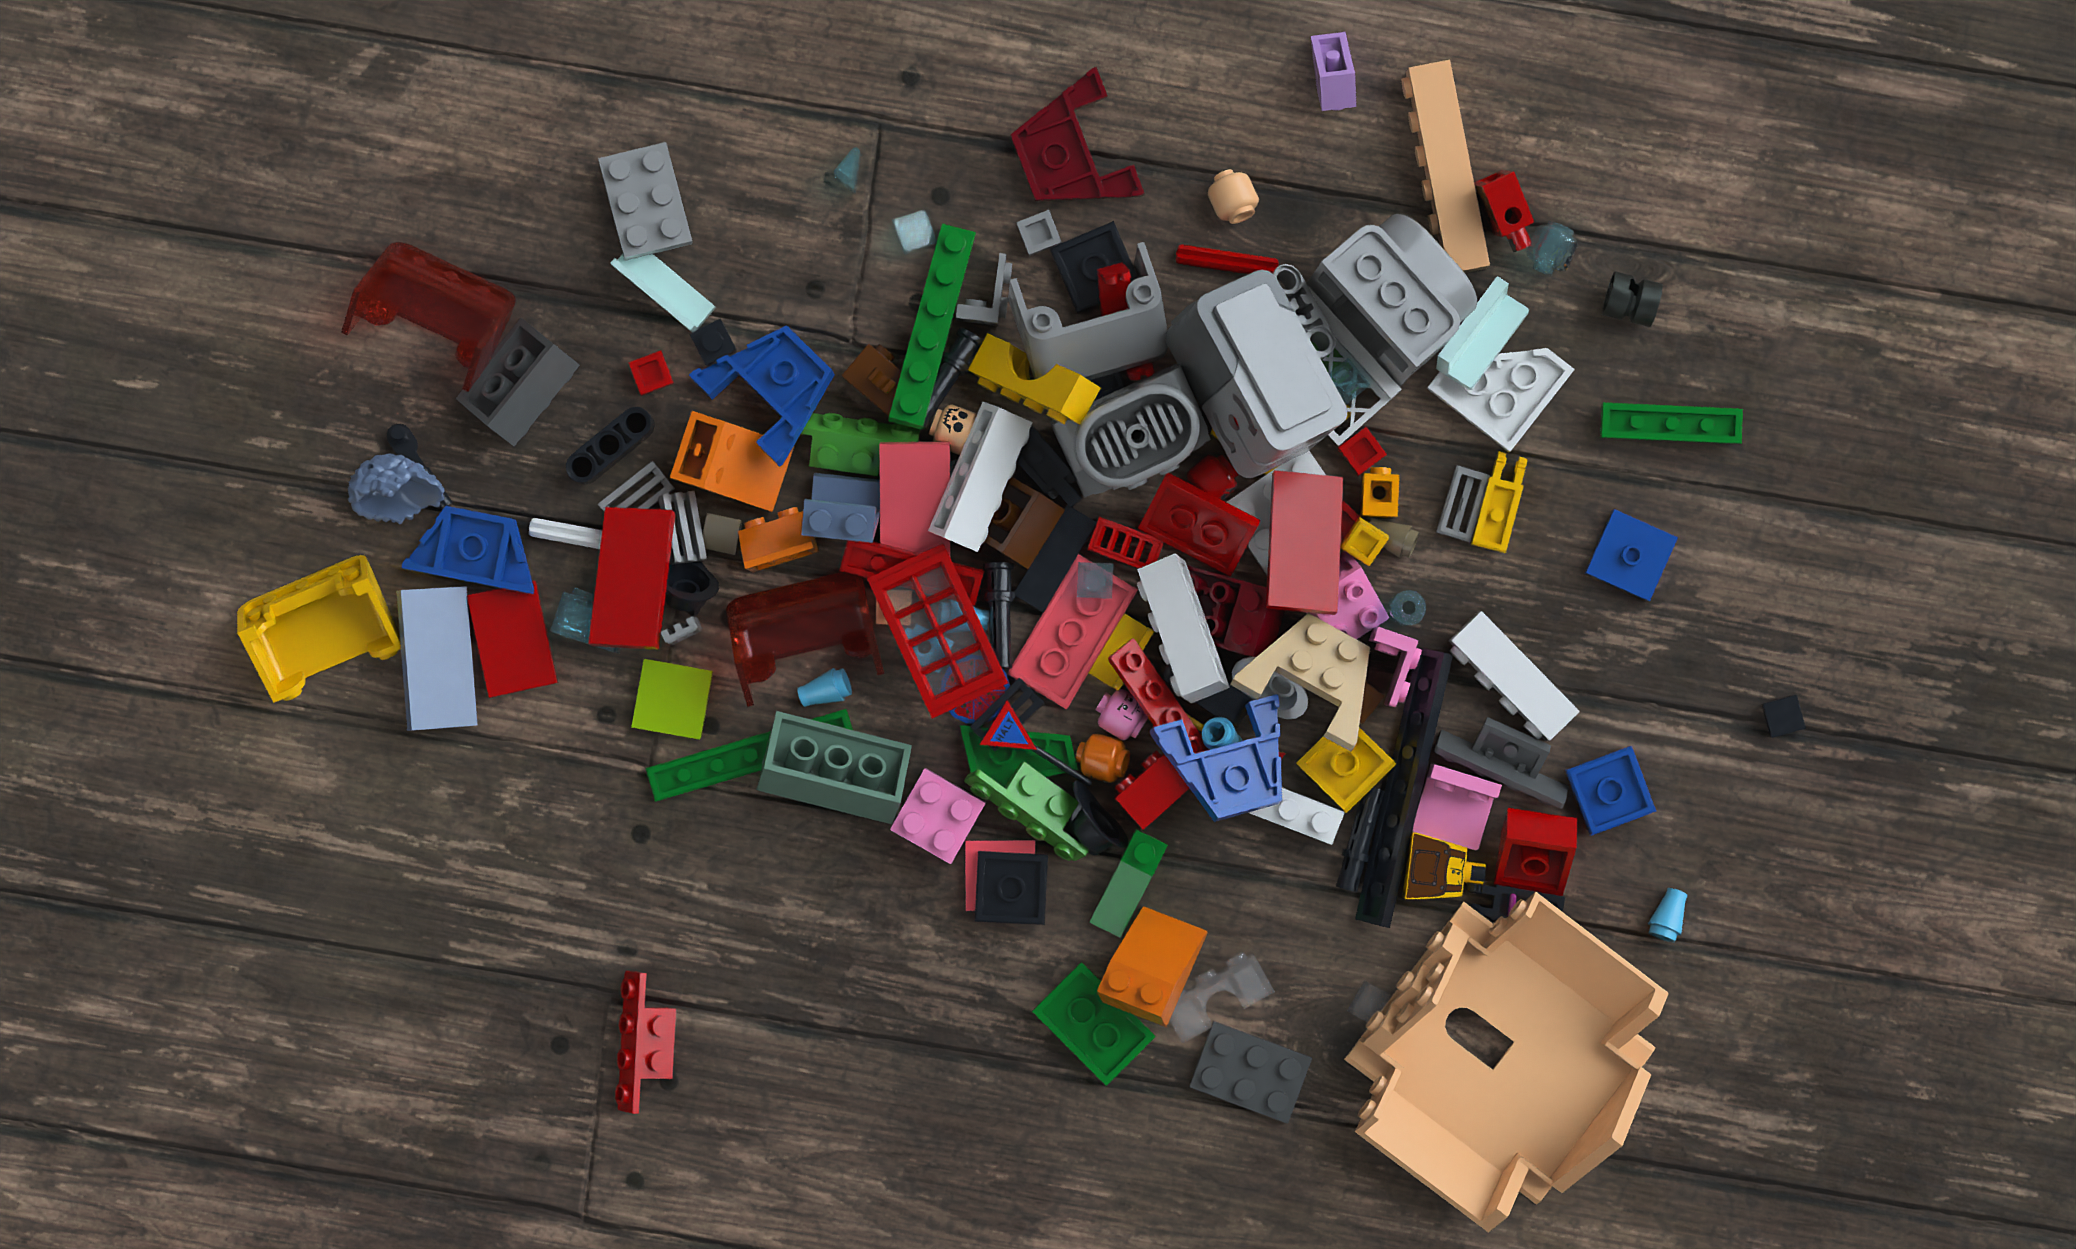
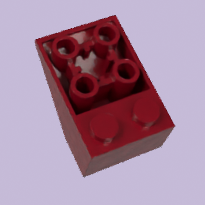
[1187,566,1285,657]

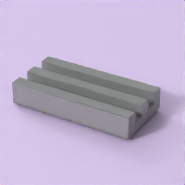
[598,461,675,512]
[1436,465,1490,542]
[658,491,707,565]
[661,616,703,645]

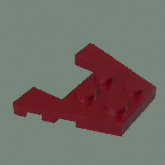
[1010,67,1145,201]

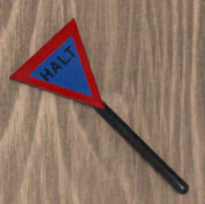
[979,700,1092,786]

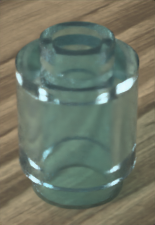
[1388,590,1426,626]

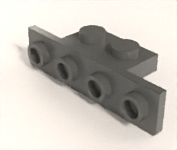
[1434,717,1569,809]

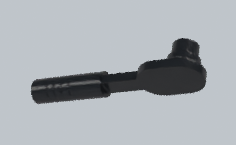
[387,424,453,510]

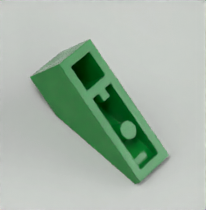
[1089,828,1168,938]

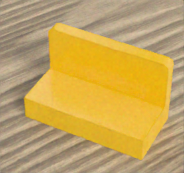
[1088,613,1154,691]

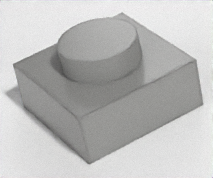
[1016,210,1062,256]

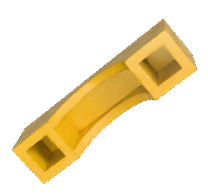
[968,333,1101,425]

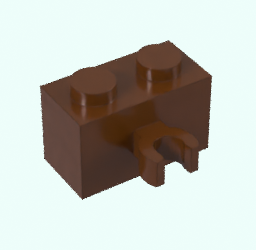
[842,344,901,416]

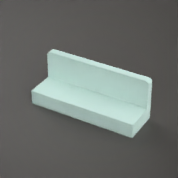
[610,254,716,333]
[1436,276,1529,390]

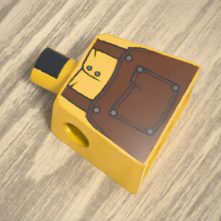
[1402,832,1486,899]

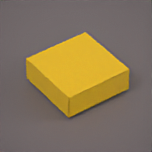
[1340,517,1389,566]

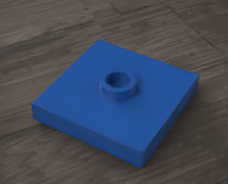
[1585,509,1678,601]
[1565,746,1656,836]

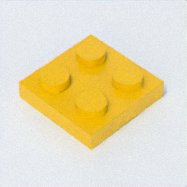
[1296,727,1396,813]

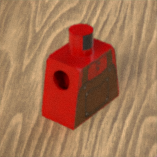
[1474,170,1534,252]

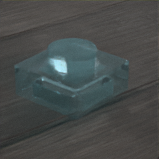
[1077,562,1113,599]

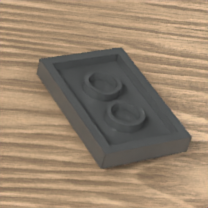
[1189,1020,1312,1124]

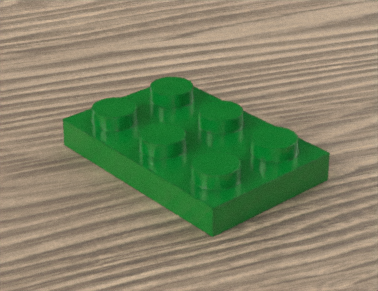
[1032,961,1156,1086]

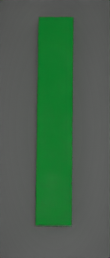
[645,709,853,802]

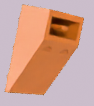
[670,411,794,512]

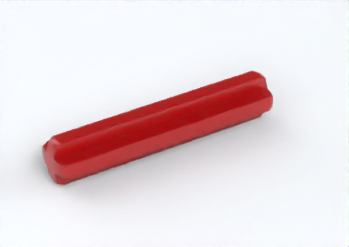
[1175,244,1279,274]

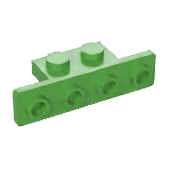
[780,413,920,476]
[964,762,1089,861]

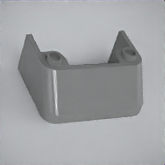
[1008,242,1168,380]

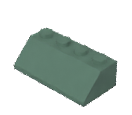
[756,711,912,824]

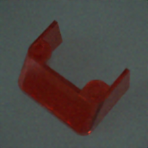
[341,242,516,392]
[726,572,884,707]

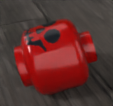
[1186,454,1239,500]

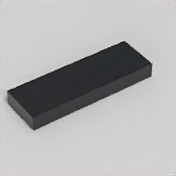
[1014,505,1097,612]

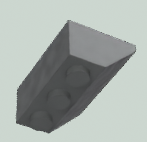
[455,318,580,446]

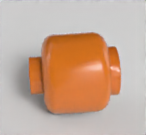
[1076,733,1130,783]

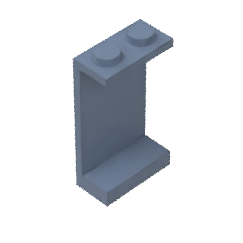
[801,473,880,543]

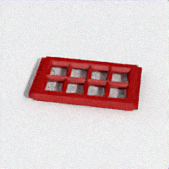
[867,543,1008,719]

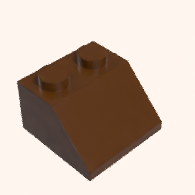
[983,477,1065,569]

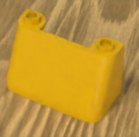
[237,555,401,703]

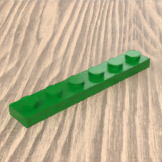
[889,224,976,430]

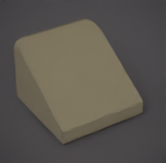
[703,513,742,555]

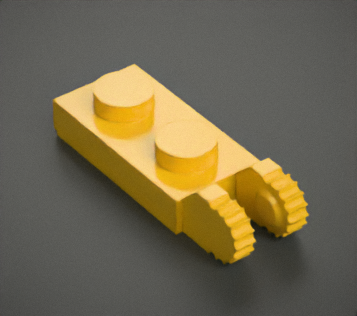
[1471,451,1527,553]

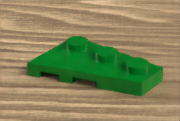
[960,725,1078,787]

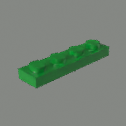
[1600,402,1743,444]

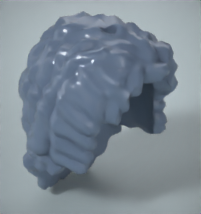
[348,453,445,524]

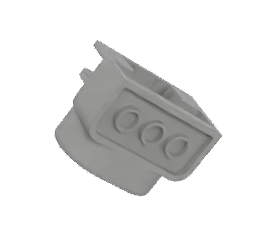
[1306,214,1477,387]
[1049,364,1211,498]

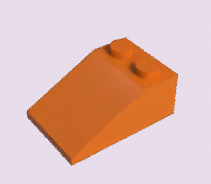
[738,507,819,573]
[1097,906,1208,1027]

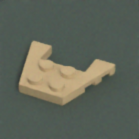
[1230,613,1370,752]

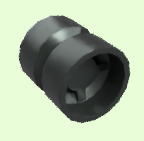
[1602,271,1663,328]

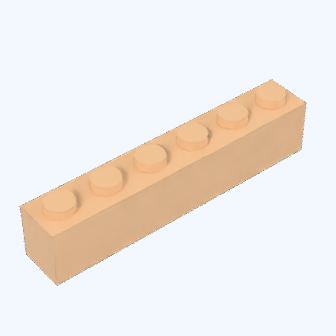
[1401,60,1490,273]

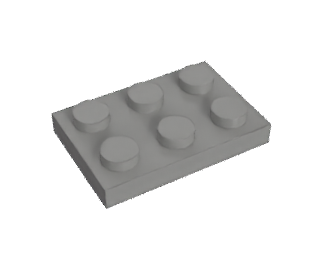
[598,142,692,261]

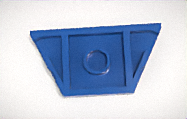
[401,506,534,594]

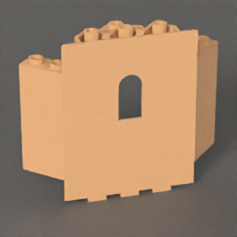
[1344,892,1669,1233]

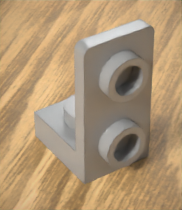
[956,253,1012,326]

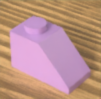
[1311,32,1356,111]

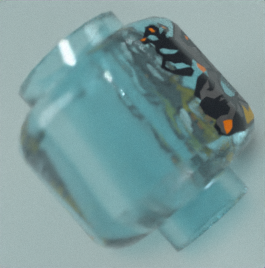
[1526,221,1578,276]

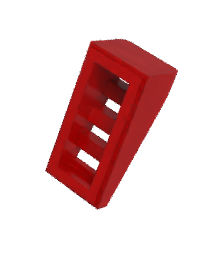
[1087,517,1164,569]

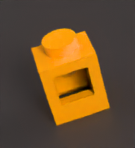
[1360,467,1399,518]

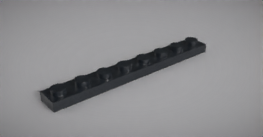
[1355,647,1453,928]

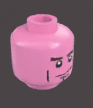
[1095,689,1148,740]

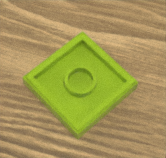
[631,659,713,740]

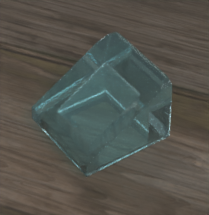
[834,147,862,194]
[892,210,937,255]

